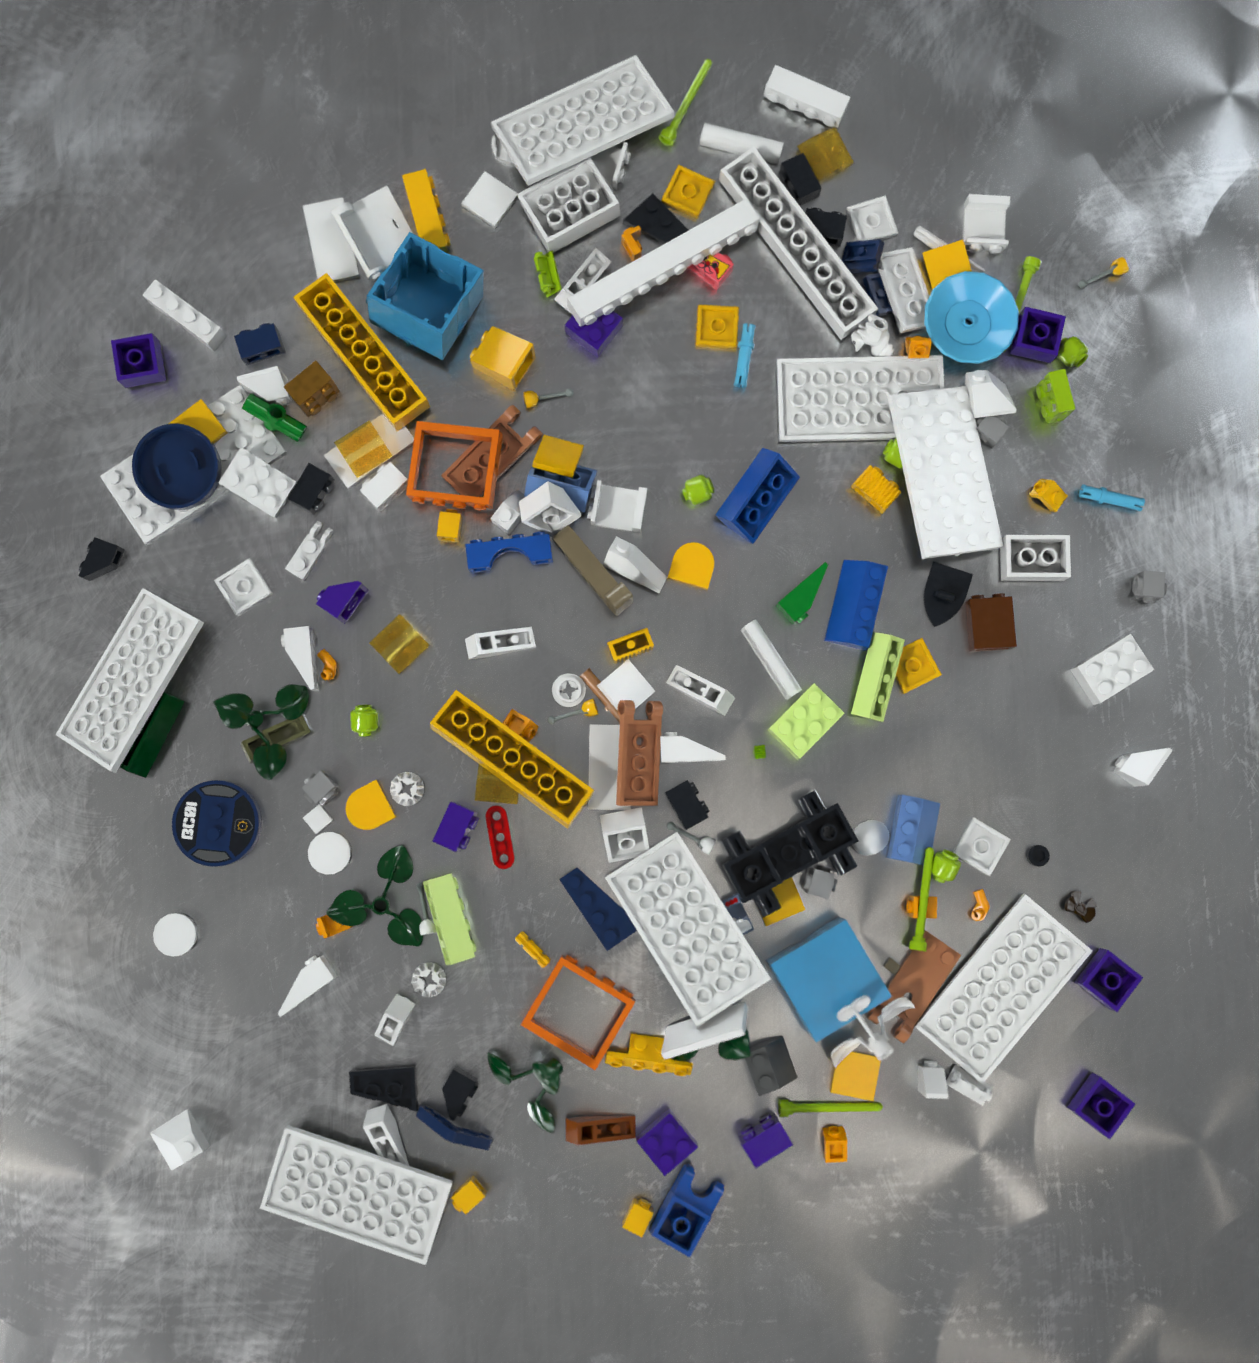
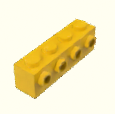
[402,169,451,254]

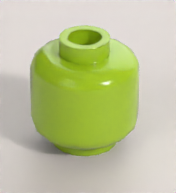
[1057,336,1088,368]
[883,438,903,469]
[682,475,715,505]
[350,704,378,737]
[932,849,961,883]

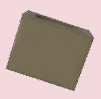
[883,957,901,975]

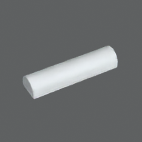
[700,123,784,165]
[741,619,802,700]

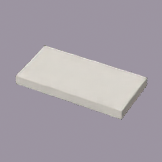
[303,197,360,283]
[877,247,929,333]
[324,414,414,490]
[588,724,631,810]
[661,1002,748,1059]

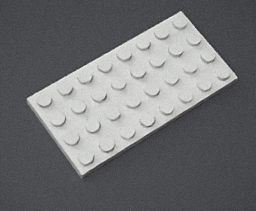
[491,55,675,186]
[776,355,944,442]
[100,385,287,545]
[888,386,1003,559]
[56,588,204,773]
[605,832,771,1027]
[915,894,1092,1084]
[260,1125,453,1265]

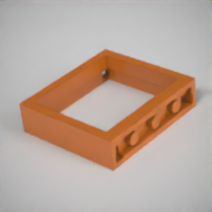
[406,421,503,511]
[521,954,636,1070]

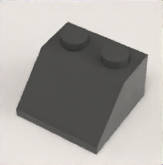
[745,1036,798,1096]

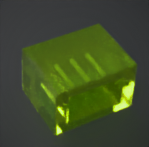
[754,745,766,759]

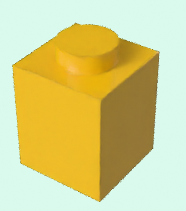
[437,509,463,542]
[451,1175,487,1215]
[622,1198,654,1237]

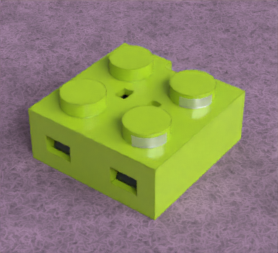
[1036,369,1075,424]

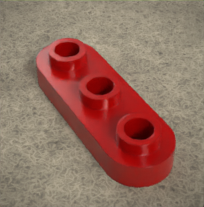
[485,805,515,869]

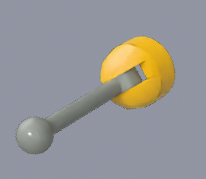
[1079,257,1129,288]
[523,388,574,408]
[547,698,598,724]

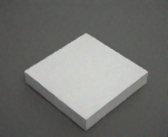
[461,171,518,228]
[846,196,898,241]
[214,558,273,616]
[597,659,655,711]
[953,817,1011,876]

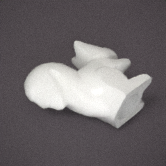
[851,314,894,357]

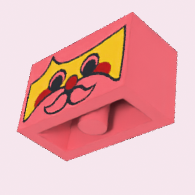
[688,252,734,290]

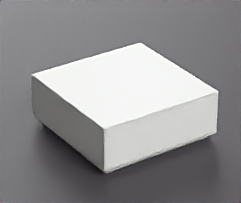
[303,804,334,834]

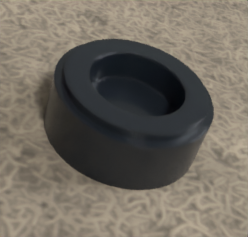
[1026,845,1050,866]

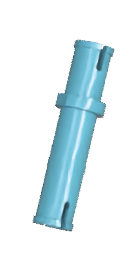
[734,323,756,388]
[1079,484,1145,511]

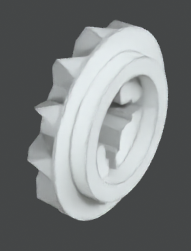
[552,673,586,707]
[390,772,424,806]
[411,962,446,998]

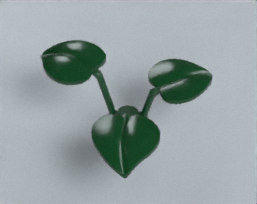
[213,684,309,780]
[326,845,423,947]
[673,1029,752,1061]
[487,1052,563,1133]

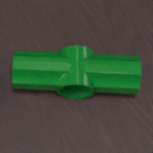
[242,393,307,442]

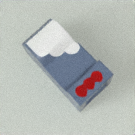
[722,894,754,935]

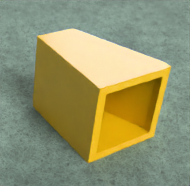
[470,326,536,391]

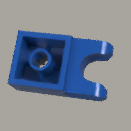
[648,1163,724,1257]

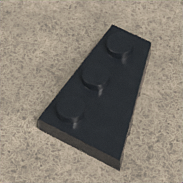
[623,193,689,244]
[349,1066,418,1112]

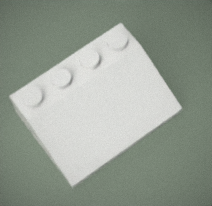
[517,157,621,253]

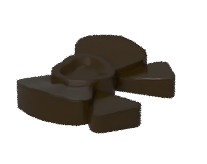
[1065,891,1097,923]

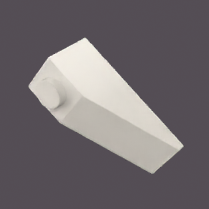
[554,248,611,313]
[603,536,668,593]
[281,626,319,691]
[465,627,536,660]
[666,665,735,716]
[660,732,726,763]
[278,955,338,1017]
[363,1104,409,1166]

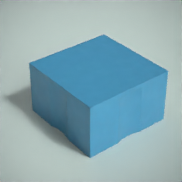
[367,232,484,360]
[766,916,892,1043]

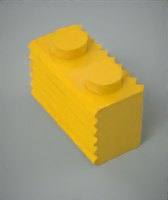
[851,465,901,514]
[607,628,654,664]

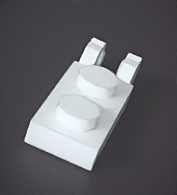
[285,521,333,581]

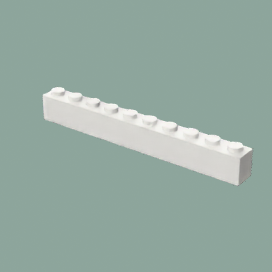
[567,198,760,327]

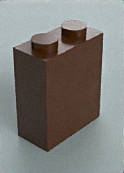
[965,593,1017,652]

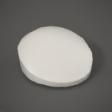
[852,820,890,856]

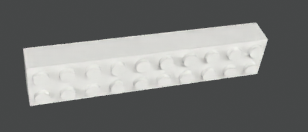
[719,147,878,340]

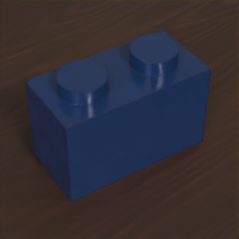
[234,323,286,365]

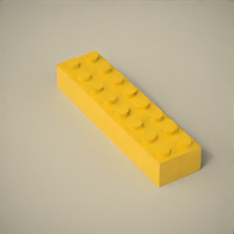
[293,273,430,432]
[430,690,594,829]

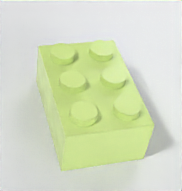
[767,683,845,760]

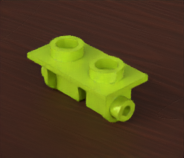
[533,250,562,298]

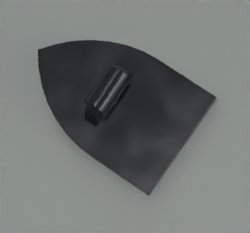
[924,561,973,627]

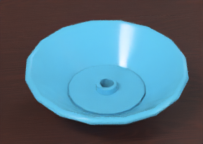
[924,271,1019,364]

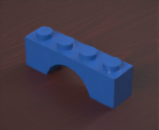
[465,532,553,573]

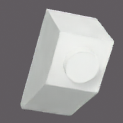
[491,490,525,535]
[374,994,415,1046]
[918,1061,948,1099]

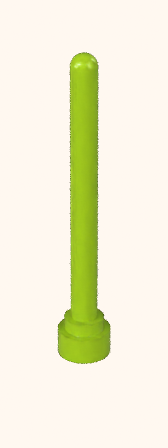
[659,59,712,146]
[1004,256,1041,352]
[909,847,934,952]
[778,1099,883,1117]

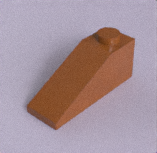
[566,1115,636,1145]

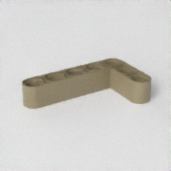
[552,525,633,616]

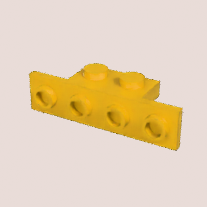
[605,1034,693,1076]

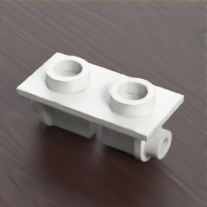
[946,1065,993,1106]

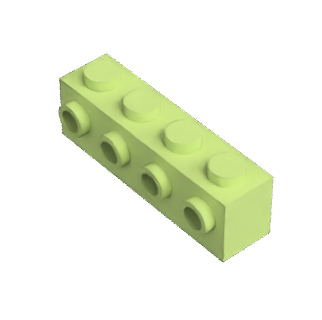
[851,632,905,722]
[423,873,476,965]

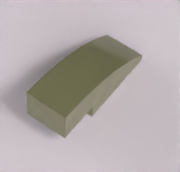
[241,715,310,764]

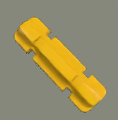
[515,931,551,968]

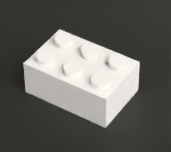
[218,447,297,518]
[1000,535,1071,581]
[1070,634,1154,705]

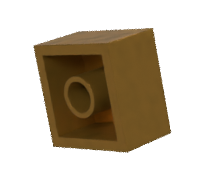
[284,360,340,417]

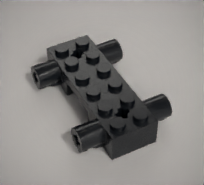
[722,790,859,917]

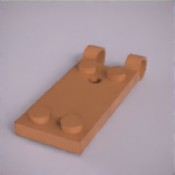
[441,405,543,497]
[616,700,663,806]
[867,930,961,1043]

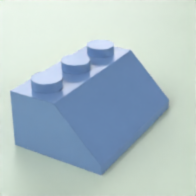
[524,465,597,513]
[887,795,940,865]

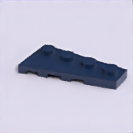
[559,867,637,951]

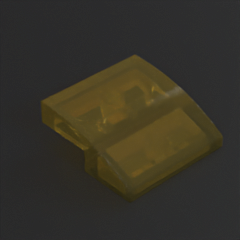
[797,127,854,182]
[334,420,392,478]
[369,613,429,674]
[475,764,519,804]

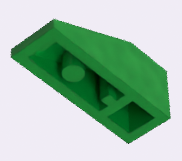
[776,562,828,624]

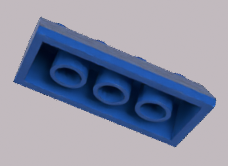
[715,448,800,544]
[824,560,888,651]

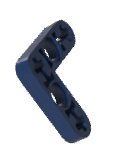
[416,1105,494,1150]

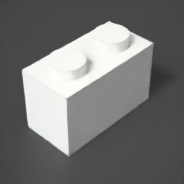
[360,462,408,512]

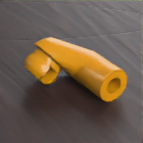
[317,649,337,680]
[971,889,990,921]

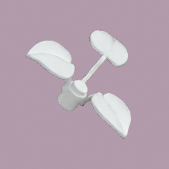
[831,996,915,1068]

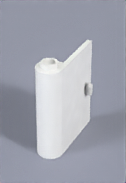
[332,186,413,281]

